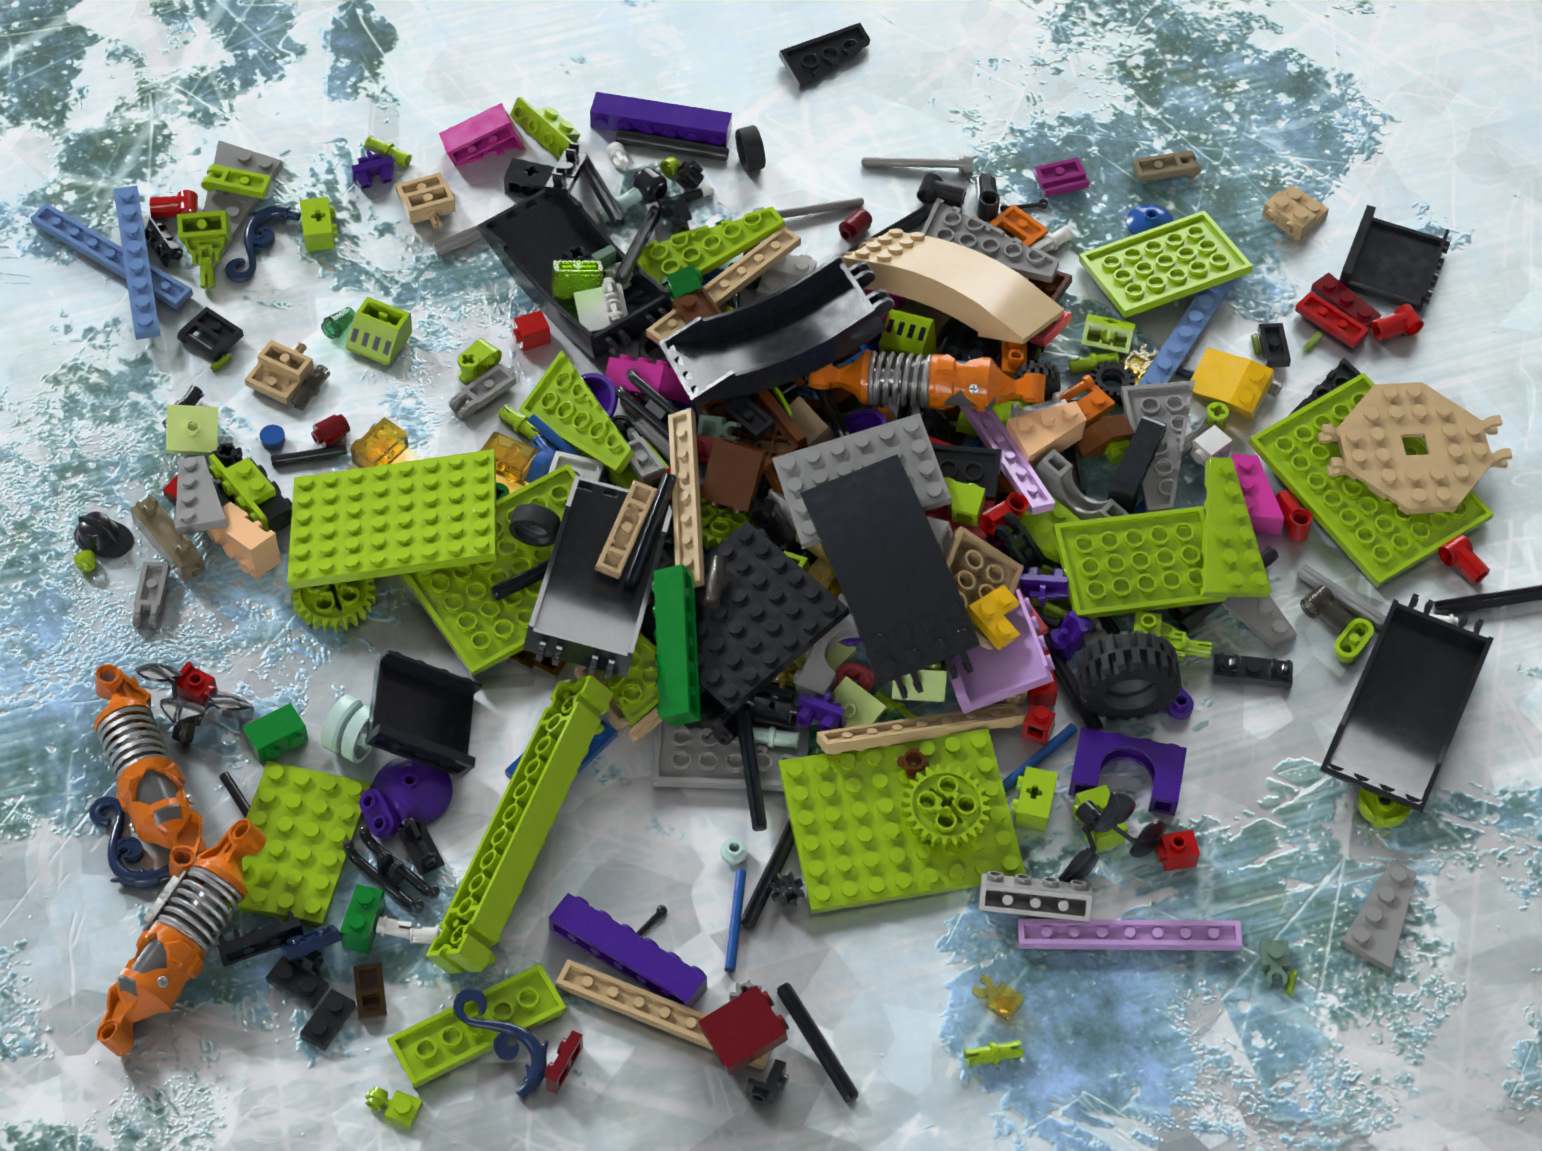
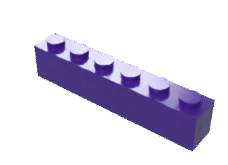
[590,92,732,147]
[548,893,707,1009]

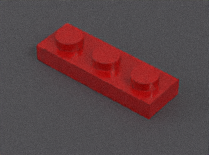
[1295,291,1369,349]

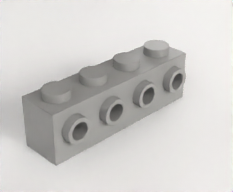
[978,871,1093,922]

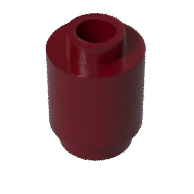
[839,209,872,242]
[311,414,350,447]

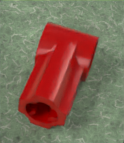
[149,190,198,218]
[1371,304,1424,341]
[1275,490,1313,542]
[979,492,1029,535]
[1438,535,1490,585]

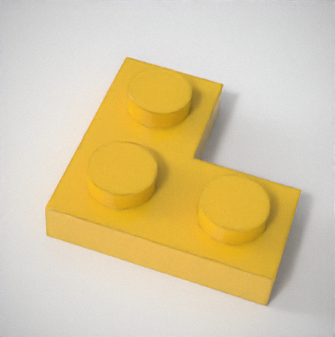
[966,584,1021,651]

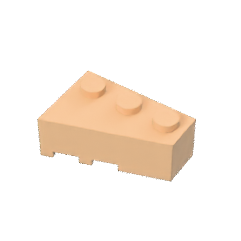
[1006,401,1087,468]
[207,502,281,580]

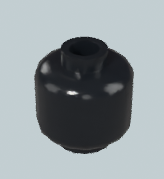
[632,167,667,202]

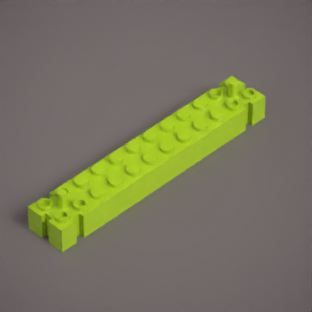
[425,675,614,974]

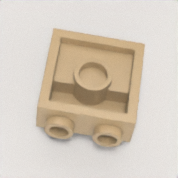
[1262,184,1329,241]

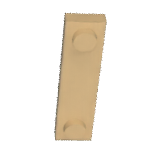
[595,480,658,579]

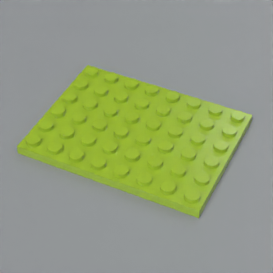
[1248,373,1494,588]
[287,449,497,590]
[400,464,577,677]
[778,728,1026,914]

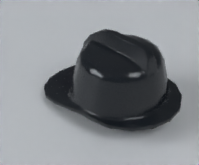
[74,511,133,558]

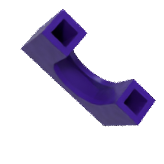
[1068,727,1187,816]

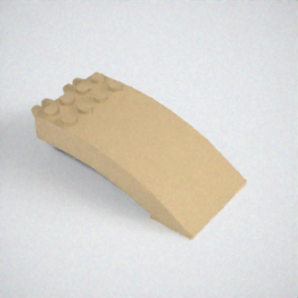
[840,229,1064,344]

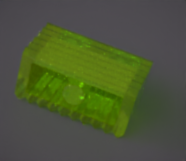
[551,260,603,299]

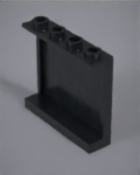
[1339,205,1451,313]
[366,650,482,778]

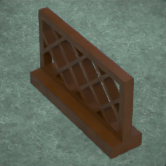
[703,390,808,472]

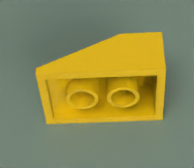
[1190,347,1274,421]

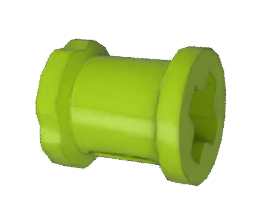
[1203,402,1229,432]

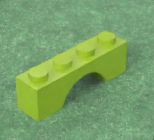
[944,477,985,527]

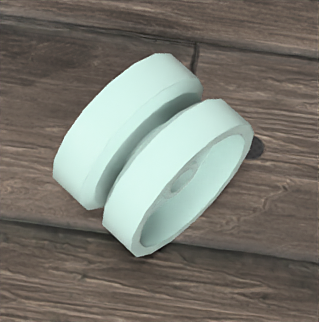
[320,694,374,763]

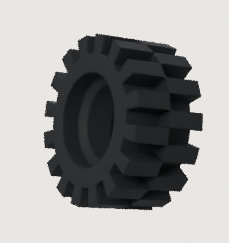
[1015,360,1061,404]
[1091,361,1135,407]

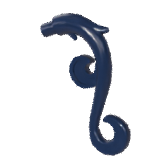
[225,205,301,283]
[89,796,170,888]
[453,988,549,1100]

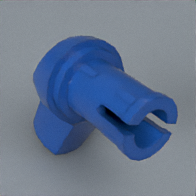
[524,434,559,483]

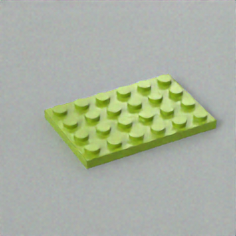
[1079,210,1253,318]
[1052,506,1227,618]
[222,761,372,927]

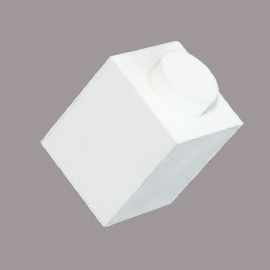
[1190,425,1232,467]

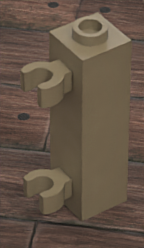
[130,494,206,583]

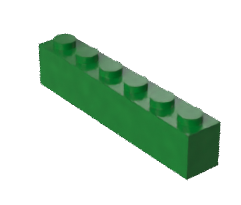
[652,564,701,727]

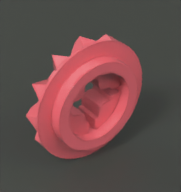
[834,662,874,693]

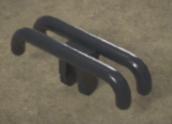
[615,369,698,439]
[343,826,440,914]

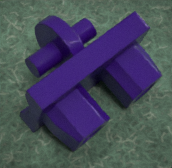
[351,149,394,190]
[1020,567,1069,607]
[1049,611,1094,662]
[796,691,846,731]

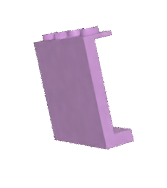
[945,589,1055,714]

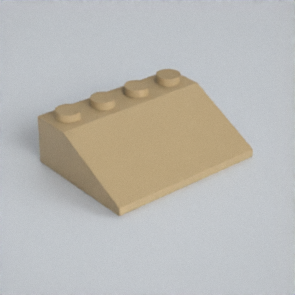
[944,526,1024,650]

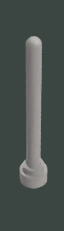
[861,154,973,173]
[753,197,864,218]

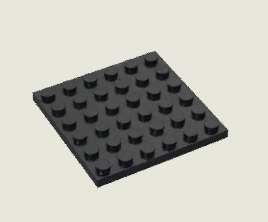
[640,521,850,715]

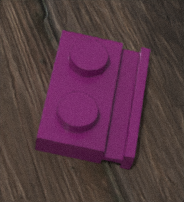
[1033,157,1090,198]

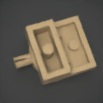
[395,172,456,229]
[244,340,314,405]

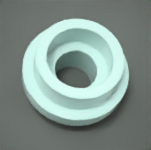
[720,838,748,865]

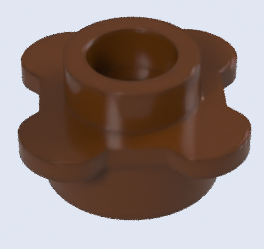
[897,748,929,779]

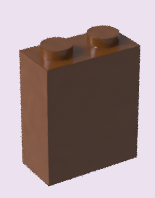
[700,437,768,514]

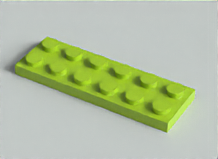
[387,963,567,1089]

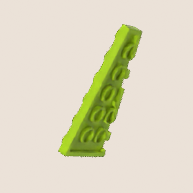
[1200,457,1272,597]

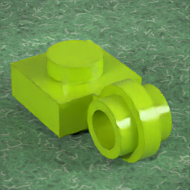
[365,1087,423,1129]

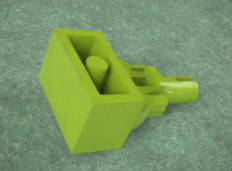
[177,210,232,289]
[1132,611,1212,661]

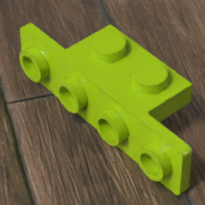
[510,97,581,160]
[208,454,276,532]

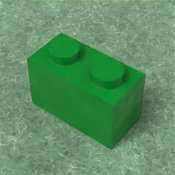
[659,264,704,302]
[243,703,308,764]
[340,884,386,954]

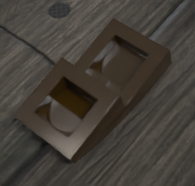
[508,650,567,679]
[353,962,387,1020]

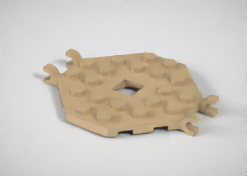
[1318,382,1513,514]

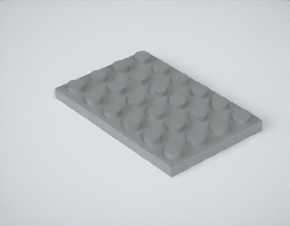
[772,413,952,549]

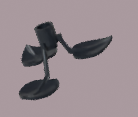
[134,663,254,742]
[1058,791,1167,882]

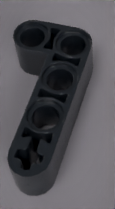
[1107,415,1168,514]

